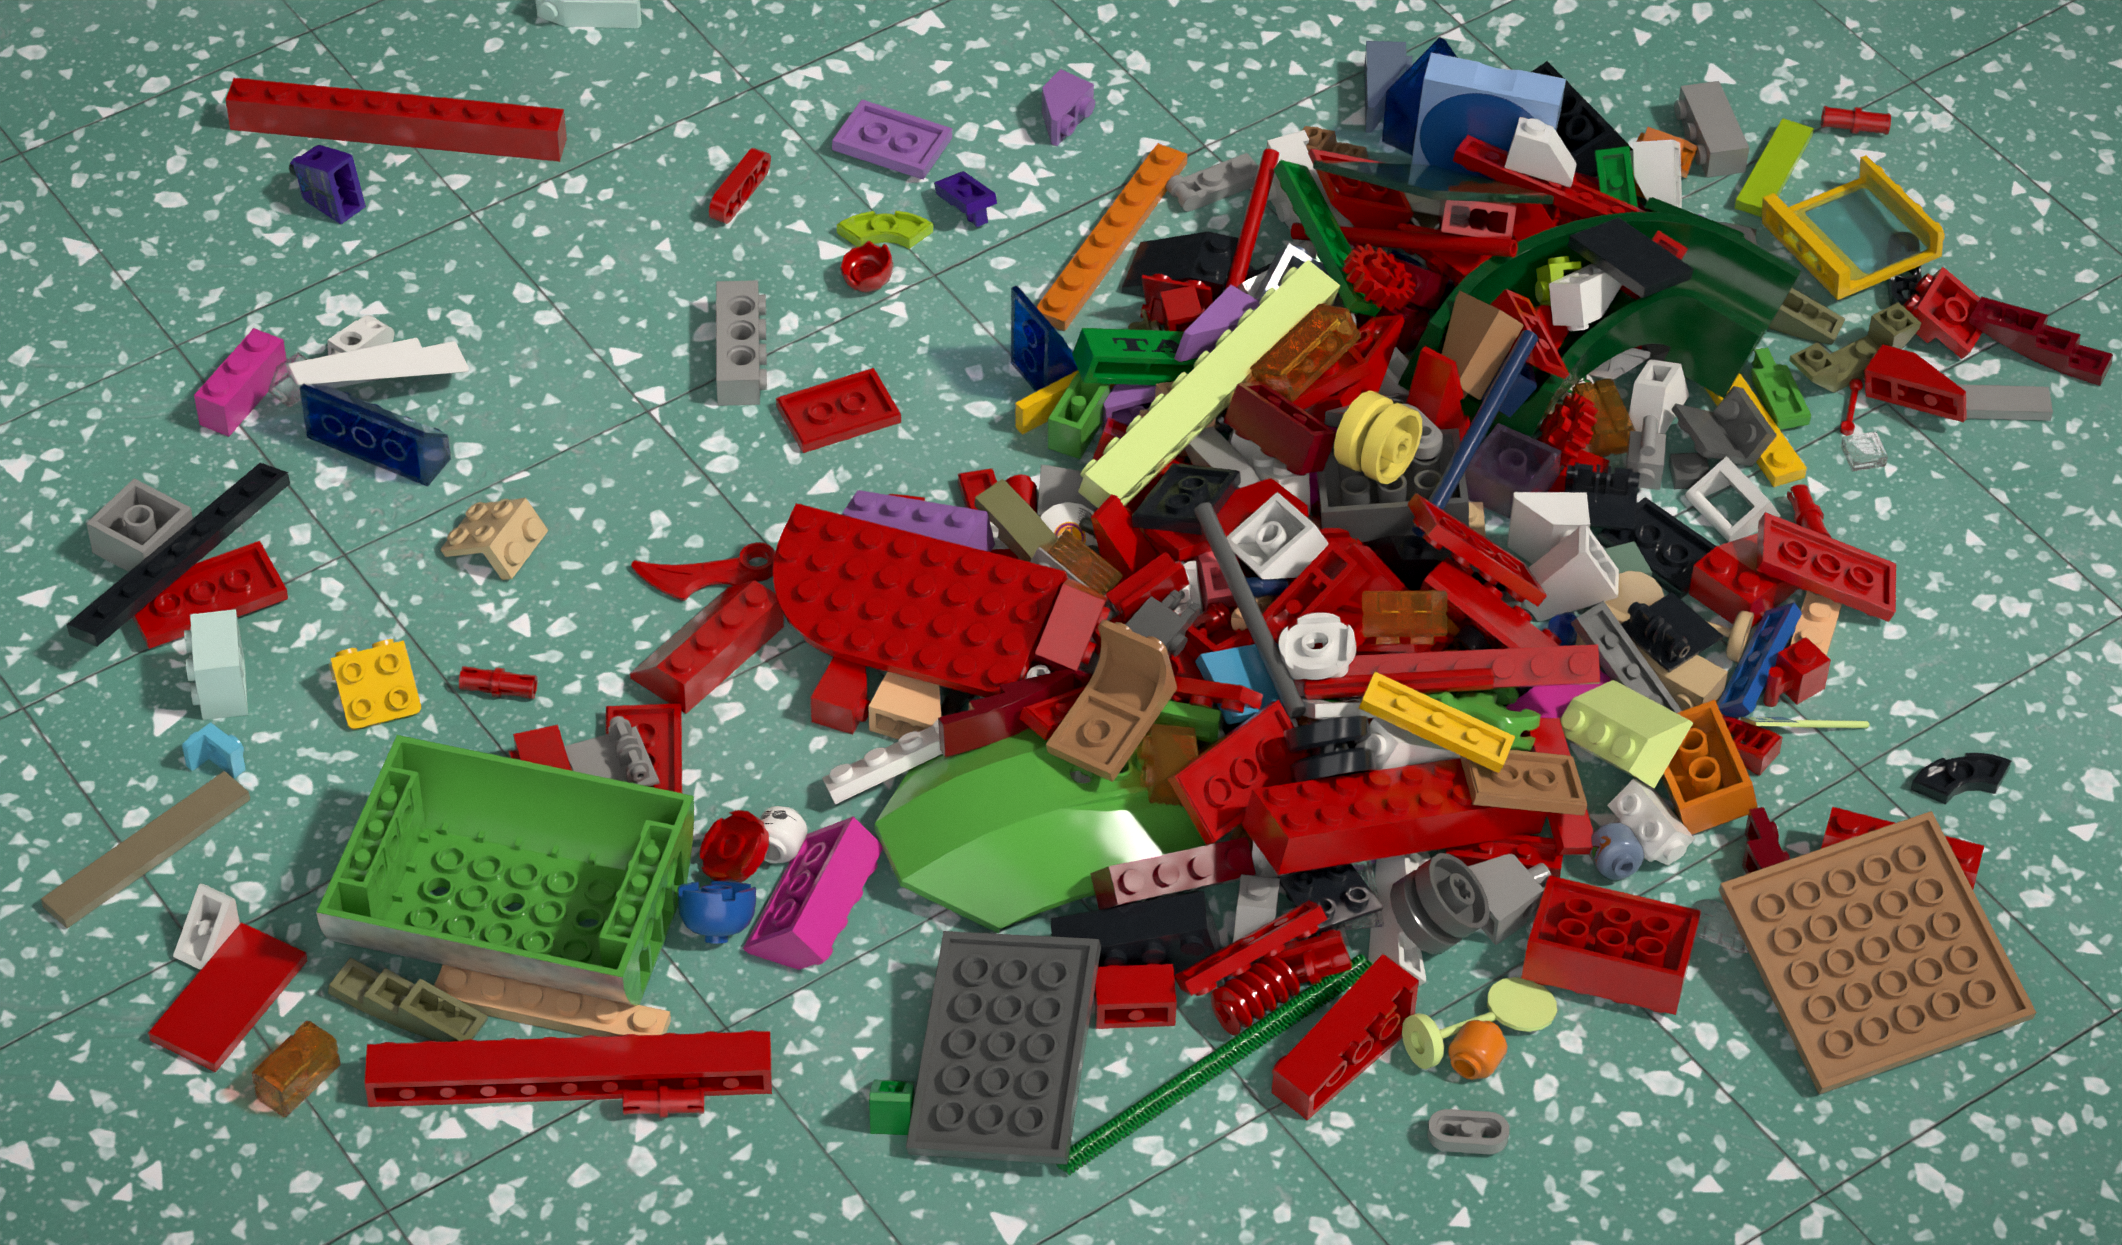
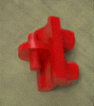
[1274,929,1352,985]

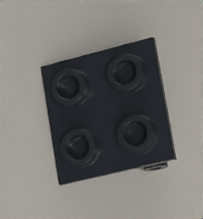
[1565,462,1640,531]
[1621,592,1723,673]
[1277,863,1384,937]

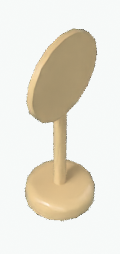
[1604,571,1754,663]

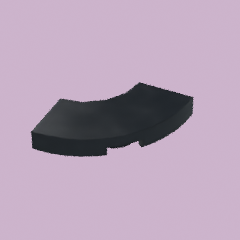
[1911,753,2012,805]

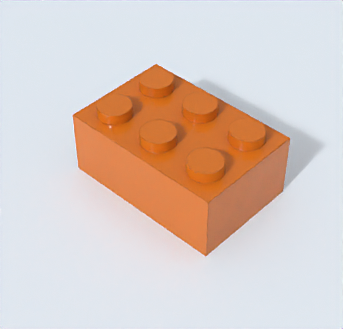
[1661,700,1758,835]

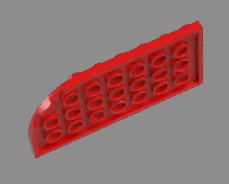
[773,503,1068,697]

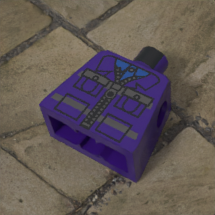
[289,145,366,224]

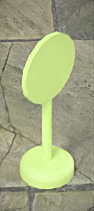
[1402,977,1557,1069]

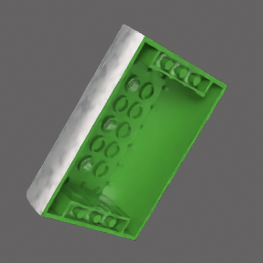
[316,735,694,1006]

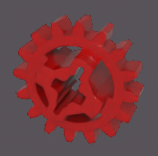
[1342,244,1416,311]
[1535,393,1598,470]

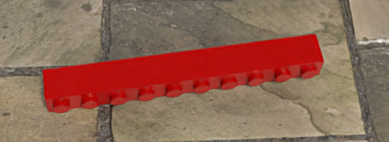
[226,78,567,162]
[365,1030,772,1107]

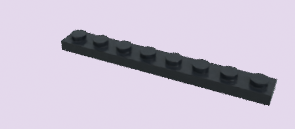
[66,462,290,647]

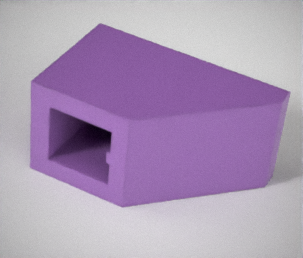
[1042,69,1095,146]

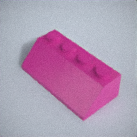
[743,816,883,970]

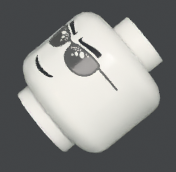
[759,806,808,864]

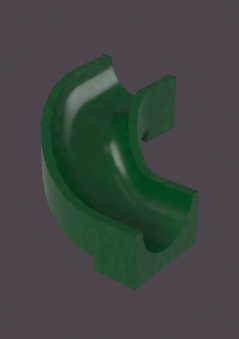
[1398,212,1801,456]

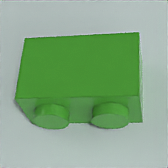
[1048,372,1110,459]

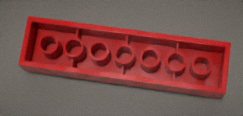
[1242,758,1548,875]

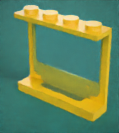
[1762,155,1945,300]

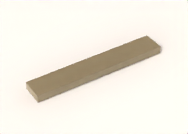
[41,771,250,928]

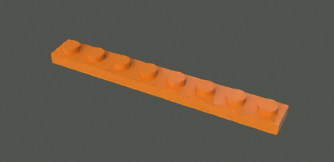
[1034,143,1188,331]

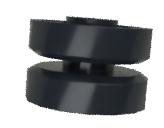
[1283,716,1377,783]

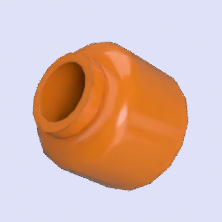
[1448,1020,1508,1080]

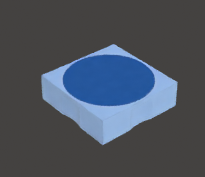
[1410,53,1566,204]

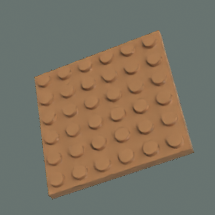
[1718,811,2036,1095]

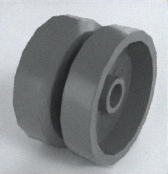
[1390,853,1490,954]

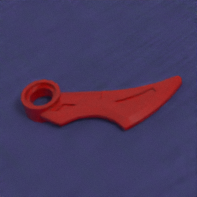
[631,542,775,601]

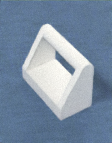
[1685,456,1780,542]

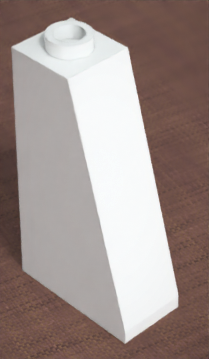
[1355,718,1460,770]

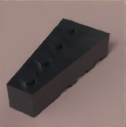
[1531,61,1633,177]
[1051,891,1221,975]

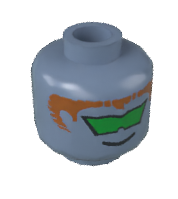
[1589,823,1644,880]

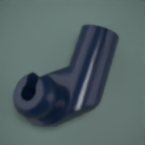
[1244,575,1288,599]

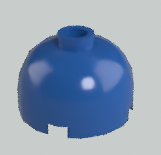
[678,881,756,944]

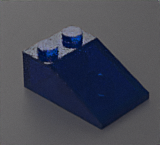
[1011,286,1078,392]

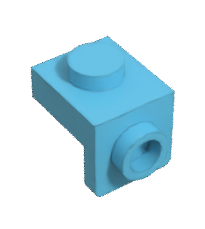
[182,722,246,779]

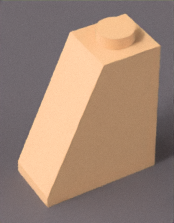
[869,672,941,739]

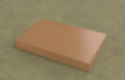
[1460,750,1588,816]

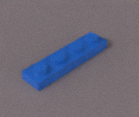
[1717,603,1802,718]

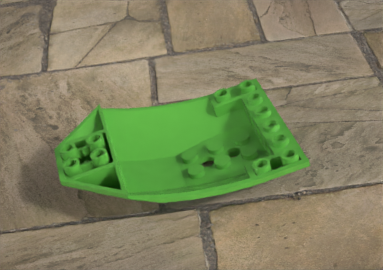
[874,728,1215,934]

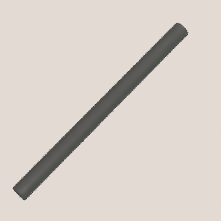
[1194,503,1306,719]

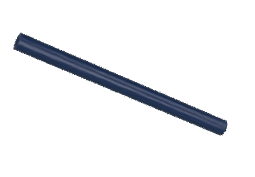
[1412,330,1538,539]

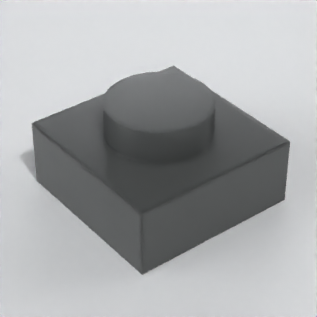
[1669,452,1710,489]

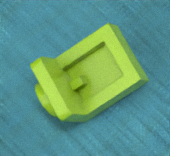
[1535,256,1582,306]

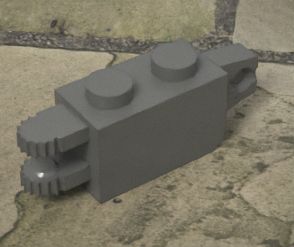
[1125,590,1201,657]

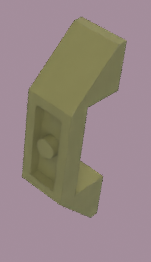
[1789,302,1921,393]

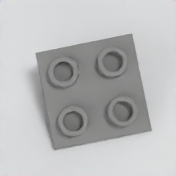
[564,716,660,787]

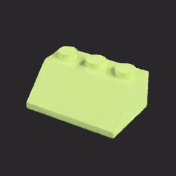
[1560,680,1693,788]

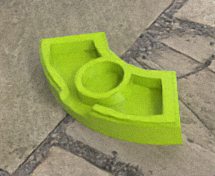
[837,211,933,249]

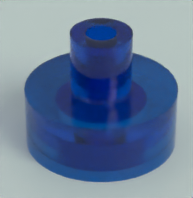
[1548,612,1577,646]

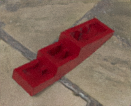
[1969,296,2113,386]
[938,668,1074,757]

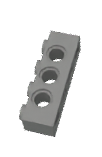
[716,280,767,406]

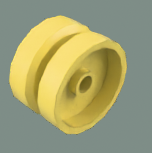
[1334,390,1422,484]

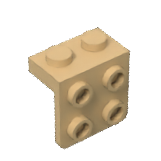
[441,498,549,580]

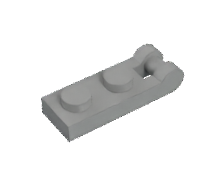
[1166,153,1259,212]

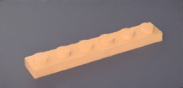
[434,965,671,1037]

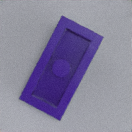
[934,171,997,227]

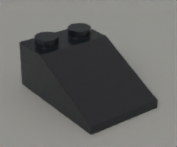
[1122,231,1239,302]

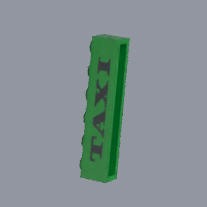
[1072,328,1198,385]

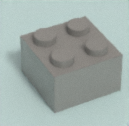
[86,478,193,572]

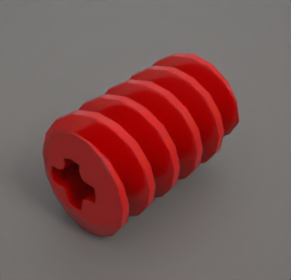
[1211,956,1300,1035]

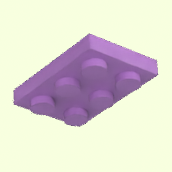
[832,99,952,180]

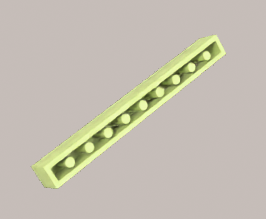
[1078,260,1340,508]

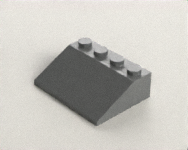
[1316,428,1469,542]

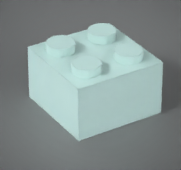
[184,609,248,720]

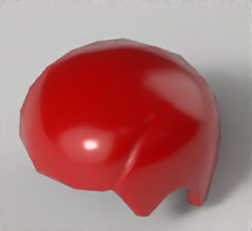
[840,241,894,292]

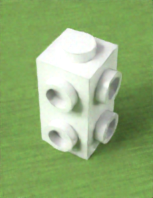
[1607,778,1695,866]

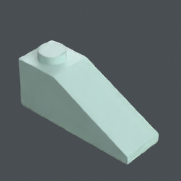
[536,0,642,28]

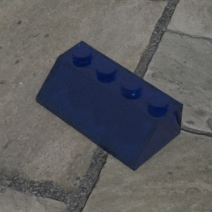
[299,383,451,487]

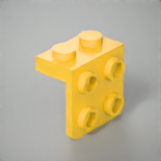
[329,639,421,730]

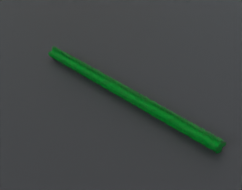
[1056,954,1372,1176]

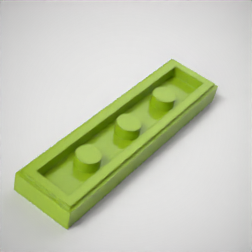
[1734,118,1814,218]

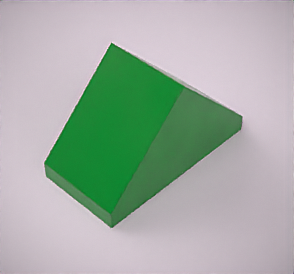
[869,1079,914,1135]

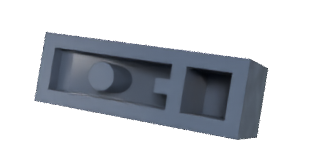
[1364,41,1412,133]

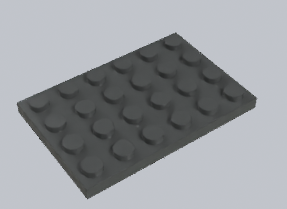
[906,931,1101,1164]

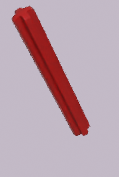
[1304,668,1494,700]

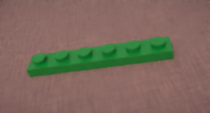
[1273,160,1382,317]

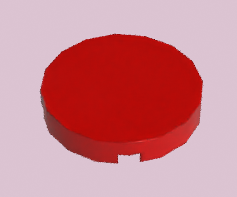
[700,810,769,883]

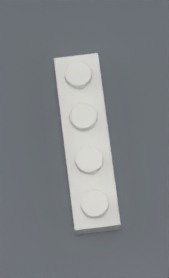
[822,719,943,804]

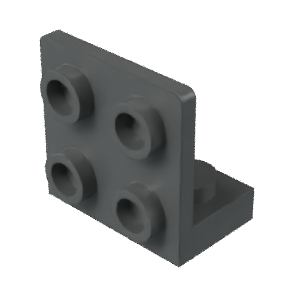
[1671,386,1777,467]

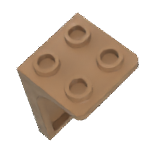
[1046,620,1177,782]

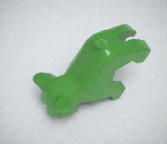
[1424,690,1541,751]

